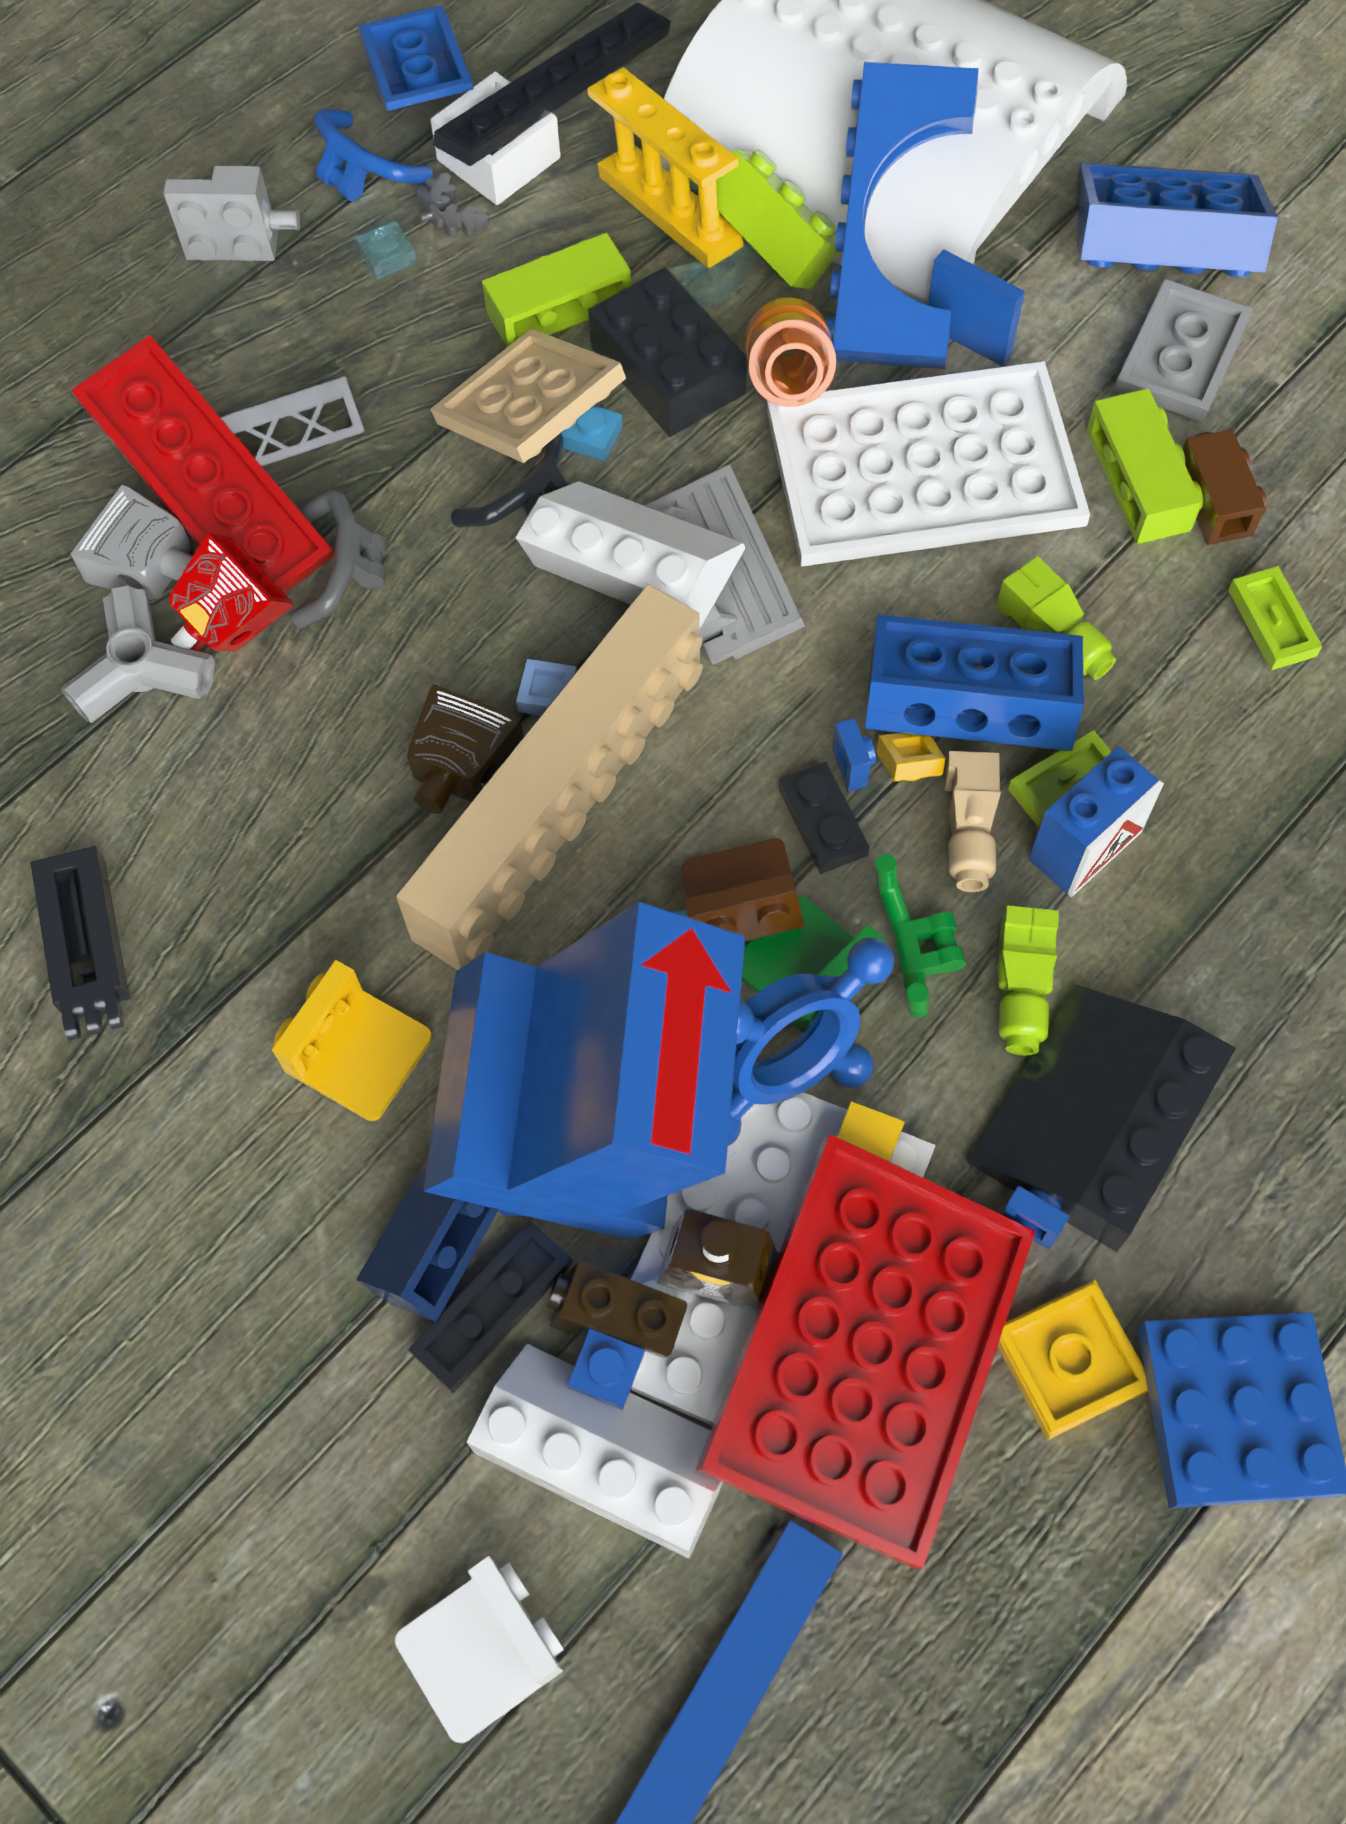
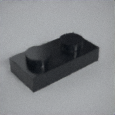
[778,762,870,874]

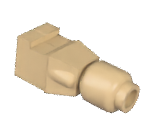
[944,751,1001,892]

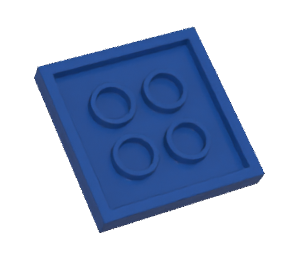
[1137,1312,1346,1509]

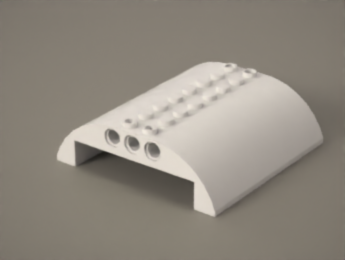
[661,0,1127,305]

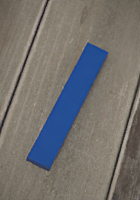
[616,1520,843,1824]

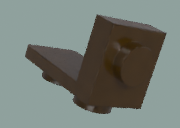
[546,1260,687,1358]

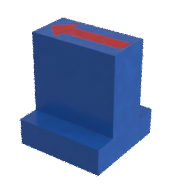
[423,902,745,1241]

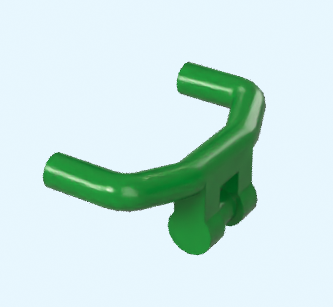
[875,853,966,1019]

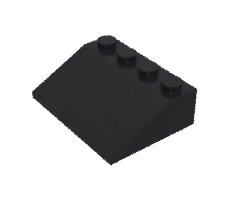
[968,984,1236,1252]

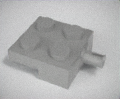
[164,166,300,261]

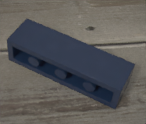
[356,1155,499,1322]

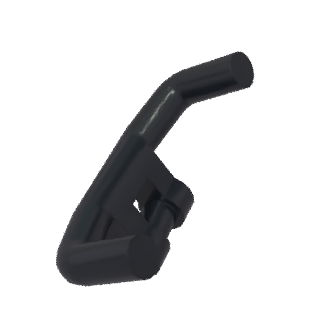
[451,433,569,528]

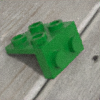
[742,896,885,1034]

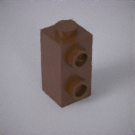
[1183,429,1267,545]

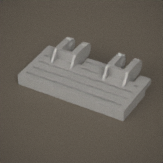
[645,464,805,665]

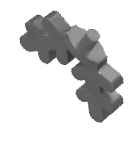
[417,173,488,236]

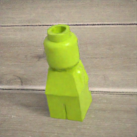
[996,556,1116,680]
[996,905,1059,1055]

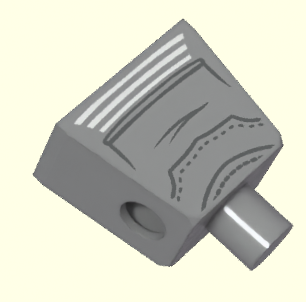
[71,485,193,600]

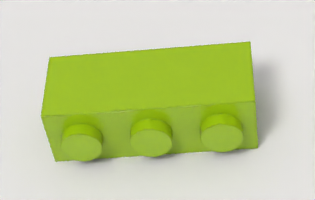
[716,148,840,289]
[482,232,631,347]
[1086,388,1203,544]

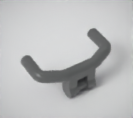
[291,489,387,629]

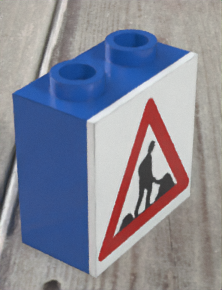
[1029,746,1164,897]

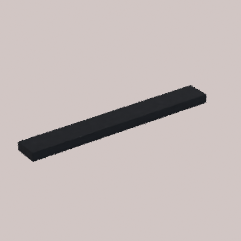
[433,2,671,167]

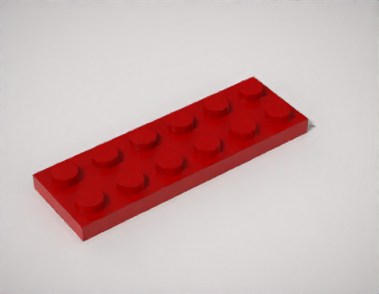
[71,335,334,593]

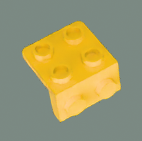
[272,960,432,1121]

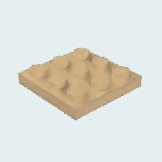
[430,329,626,463]

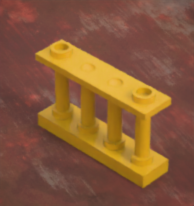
[587,67,744,269]

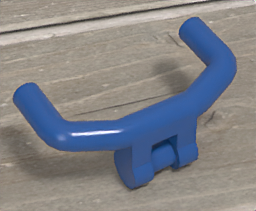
[313,109,433,201]

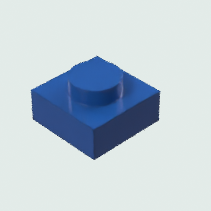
[832,718,876,792]
[1002,1186,1070,1250]
[567,1329,645,1410]

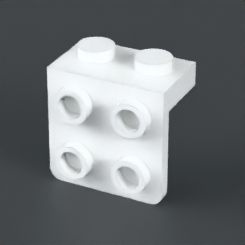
[395,1556,564,1743]

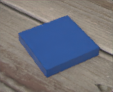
[928,249,1025,367]

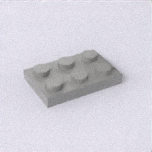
[1114,279,1253,422]

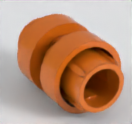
[745,298,836,407]

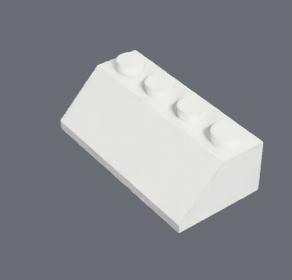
[516,481,745,628]
[467,1344,723,1559]

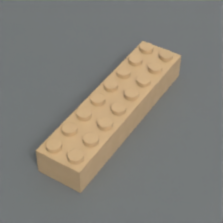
[396,584,703,970]

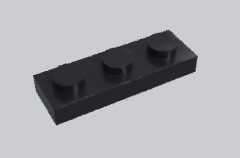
[408,1221,573,1393]

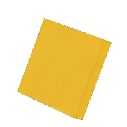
[997,1280,1148,1440]

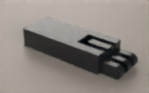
[30,845,130,1041]

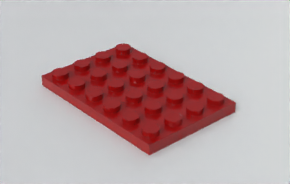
[696,1134,1036,1569]

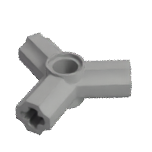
[60,585,215,723]

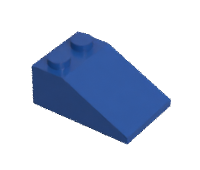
[358,5,474,111]

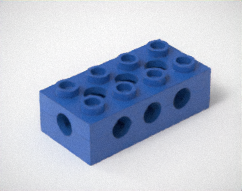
[865,614,1084,751]

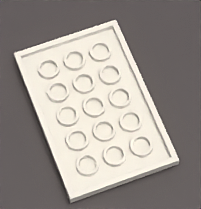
[767,361,1090,567]
[631,1092,936,1426]

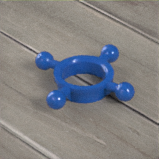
[728,938,894,1146]

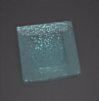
[355,221,417,280]

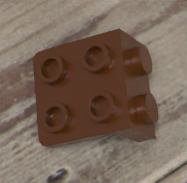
[682,838,805,941]

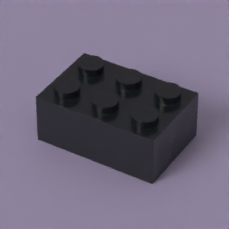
[588,267,747,437]

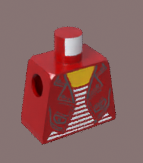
[169,533,294,652]

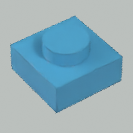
[562,405,623,462]

